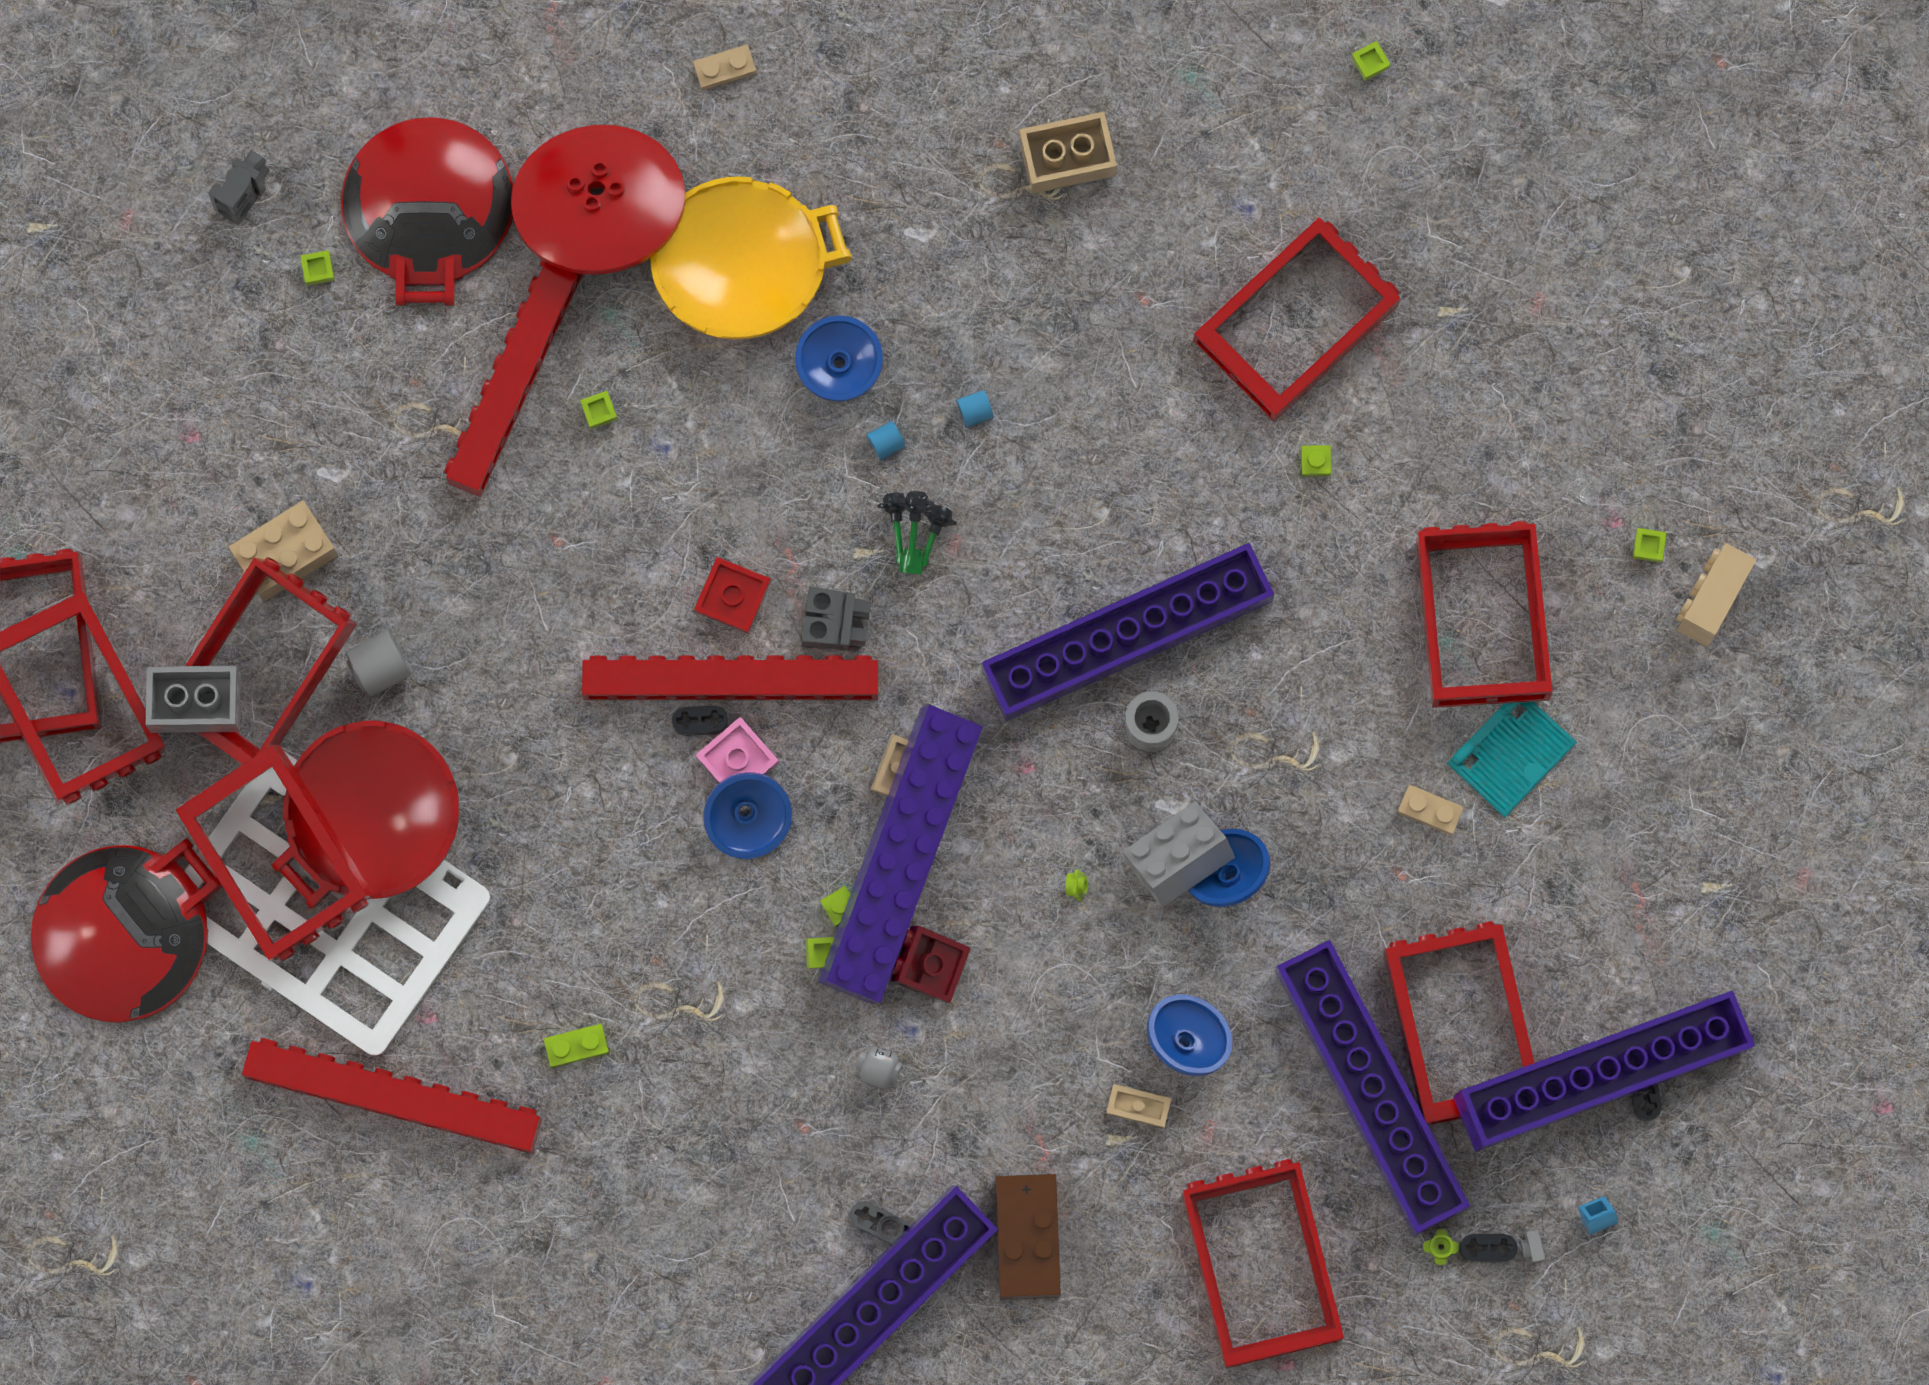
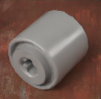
[346,629,413,697]
[1124,691,1179,752]

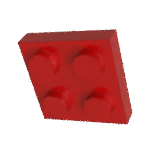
[694,557,771,634]

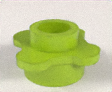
[1065,869,1088,901]
[1423,1229,1459,1265]

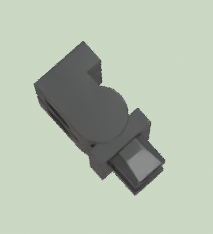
[208,150,270,226]
[801,586,871,651]

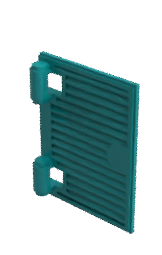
[1446,702,1577,818]

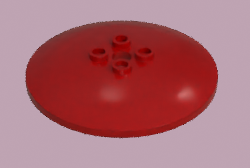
[511,125,685,275]

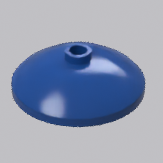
[795,315,883,402]
[703,772,792,859]
[1188,829,1270,907]
[1147,994,1232,1076]

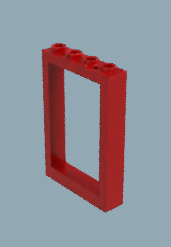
[1193,217,1401,422]
[1416,521,1553,708]
[0,549,102,743]
[185,557,357,765]
[0,591,165,805]
[175,745,374,962]
[1383,921,1535,1126]
[1182,1159,1344,1369]

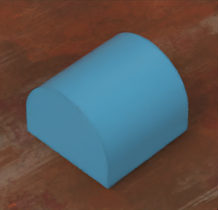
[956,390,994,428]
[866,421,906,461]
[1577,1196,1618,1235]

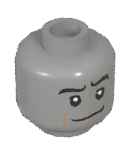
[856,1046,902,1089]

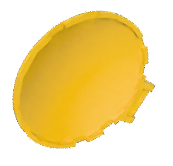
[650,176,852,340]

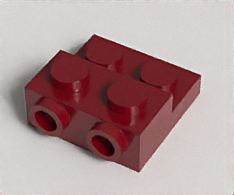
[890,925,971,1003]

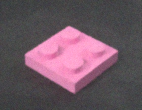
[696,717,779,783]

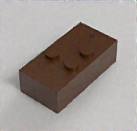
[996,1174,1061,1300]

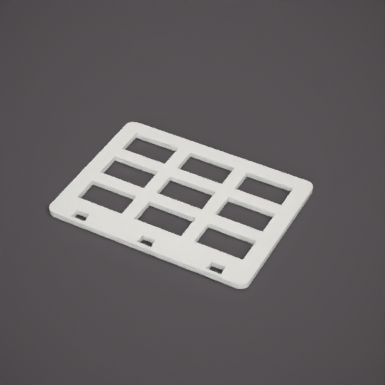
[185,752,490,1056]

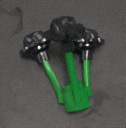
[877,491,957,574]

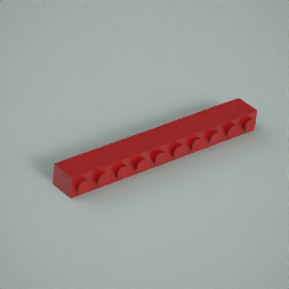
[444,259,583,497]
[582,655,878,700]
[241,1038,542,1154]

